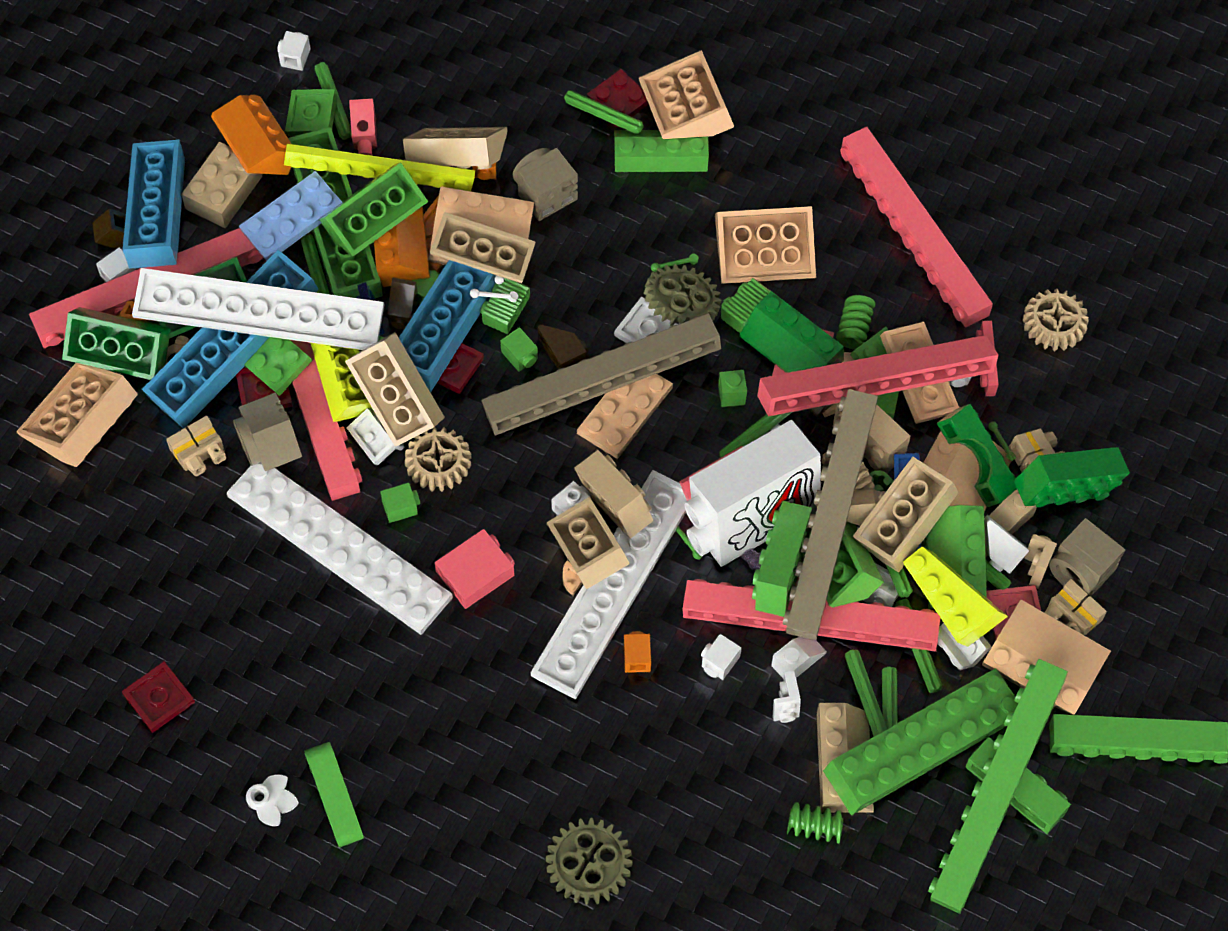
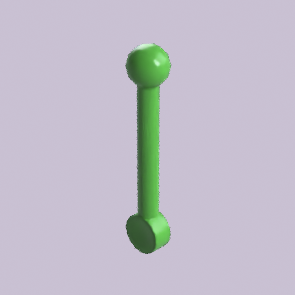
[651,254,699,272]
[988,422,1016,461]
[676,526,702,560]

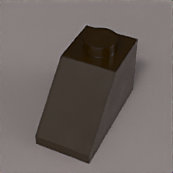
[92,209,126,248]
[387,277,419,330]
[538,325,588,370]

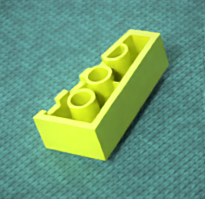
[310,343,374,422]
[903,547,1008,647]

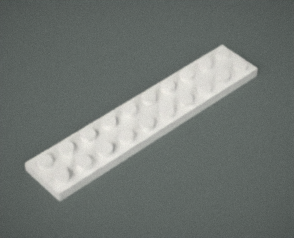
[132,268,384,350]
[227,463,453,635]
[531,470,687,699]

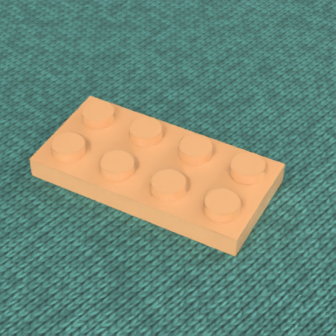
[880,322,959,424]
[577,374,673,459]

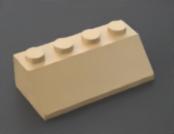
[403,127,507,169]
[430,212,536,283]
[345,332,445,447]
[852,457,959,573]
[817,703,874,812]

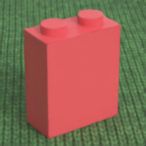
[435,529,515,609]

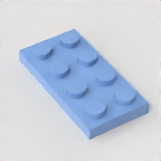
[239,171,342,261]

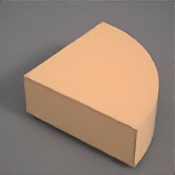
[563,561,583,596]

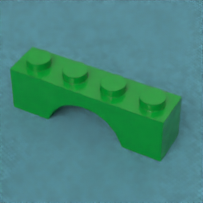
[937,404,1017,507]

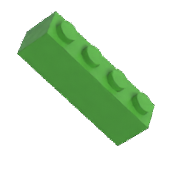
[966,737,1071,834]

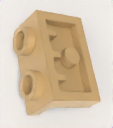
[1024,534,1057,589]

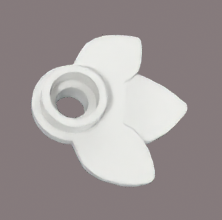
[246,775,298,826]

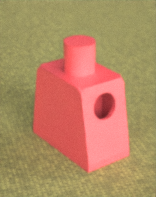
[349,99,377,156]

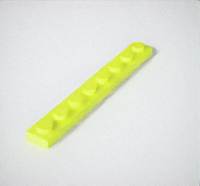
[284,144,475,192]

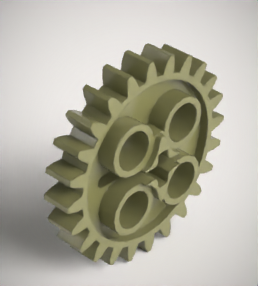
[644,264,722,326]
[546,818,632,905]

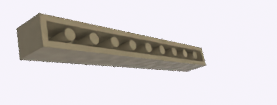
[482,313,721,435]
[783,389,878,641]

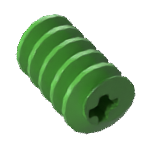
[836,295,876,349]
[787,802,843,844]

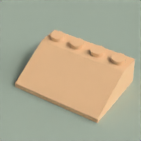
[639,50,734,139]
[428,187,534,264]
[715,207,816,284]
[16,363,138,467]
[923,432,1011,512]
[982,600,1111,715]

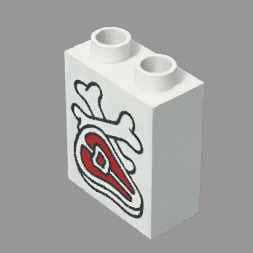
[684,420,821,567]

